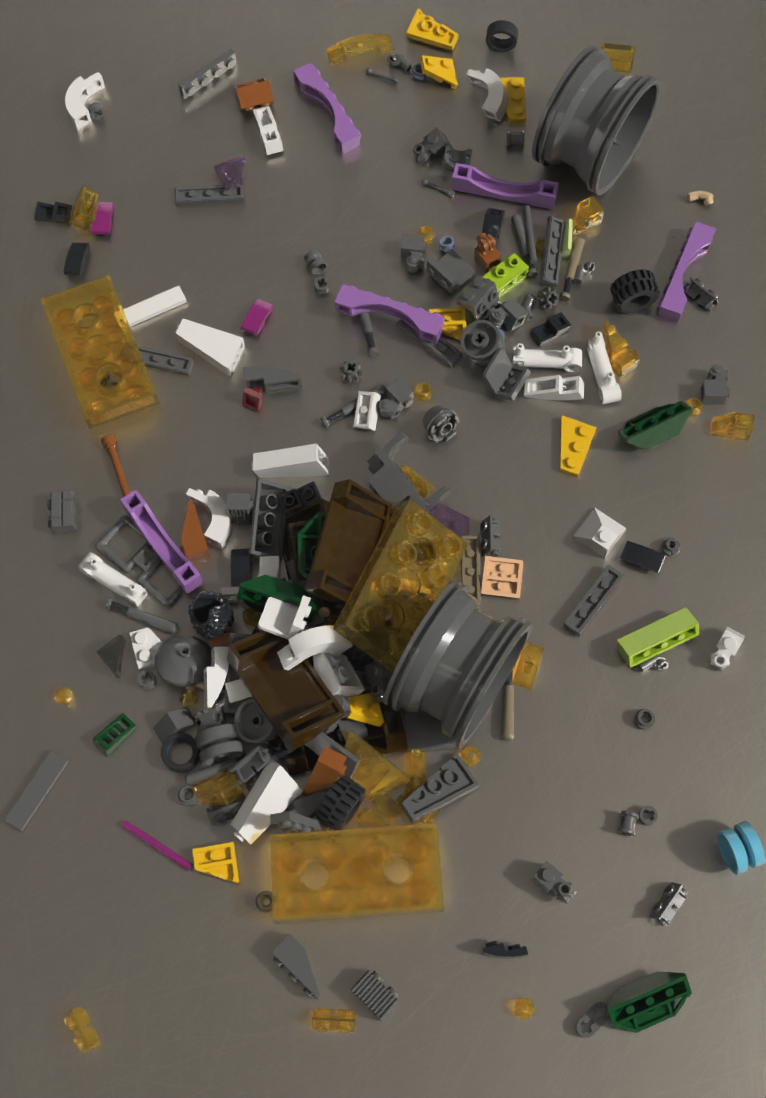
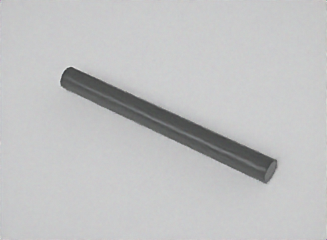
[523,205,537,264]

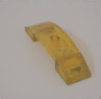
[326,33,394,65]

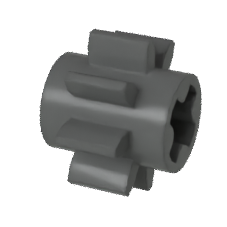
[536,286,559,309]
[340,359,363,383]

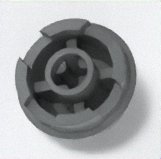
[423,406,460,443]

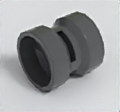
[304,249,327,275]

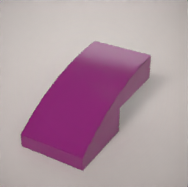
[91,202,114,234]
[240,299,273,336]

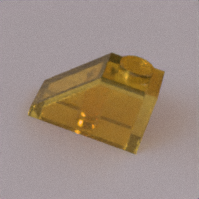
[70,185,99,231]
[711,412,755,441]
[512,642,545,690]

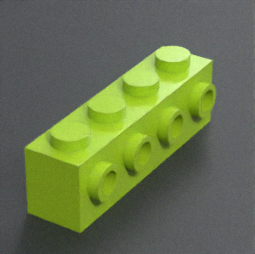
[461,253,529,315]
[617,607,699,668]

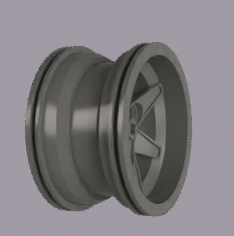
[532,45,662,195]
[384,580,533,749]

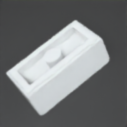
[353,391,381,431]

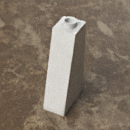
[175,319,245,377]
[251,443,329,478]
[230,759,303,845]

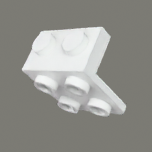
[258,595,312,639]

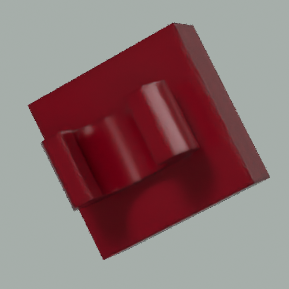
[242,386,263,411]

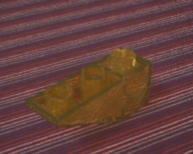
[601,319,640,378]

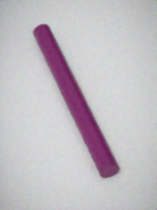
[122,820,193,871]

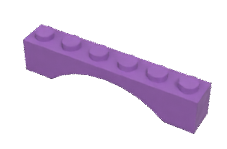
[293,63,361,154]
[452,163,559,210]
[657,221,716,323]
[335,284,445,344]
[120,490,203,594]

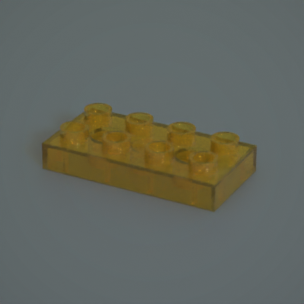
[41,275,160,429]
[333,499,468,673]
[270,823,444,924]

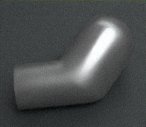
[574,261,595,284]
[638,656,669,672]

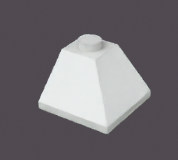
[573,507,626,558]

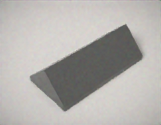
[249,478,289,561]

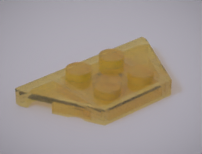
[343,729,411,799]

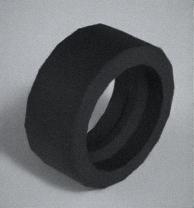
[486,20,518,52]
[161,732,200,773]

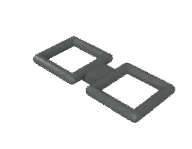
[95,515,185,607]

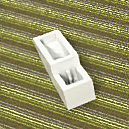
[253,106,283,155]
[524,375,584,401]
[204,647,229,710]

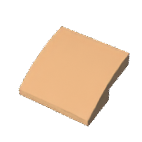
[481,556,524,598]

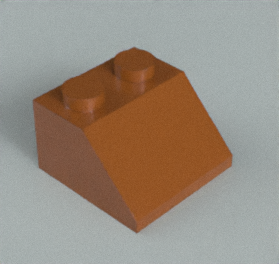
[233,77,274,111]

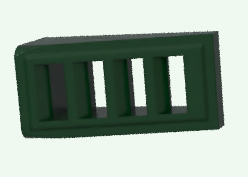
[93,713,137,757]

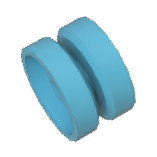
[717,821,765,875]

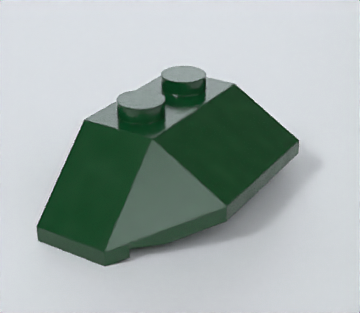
[618,401,692,450]
[297,513,326,580]
[237,575,317,622]
[606,972,692,1033]

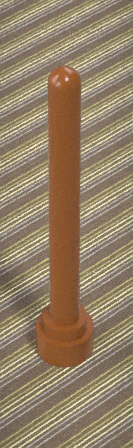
[101,434,130,497]

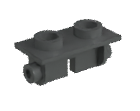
[683,276,719,310]
[480,515,500,557]
[229,745,271,784]
[206,794,246,826]
[649,882,688,927]

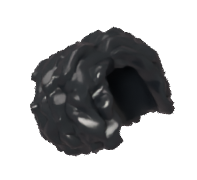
[188,591,234,640]

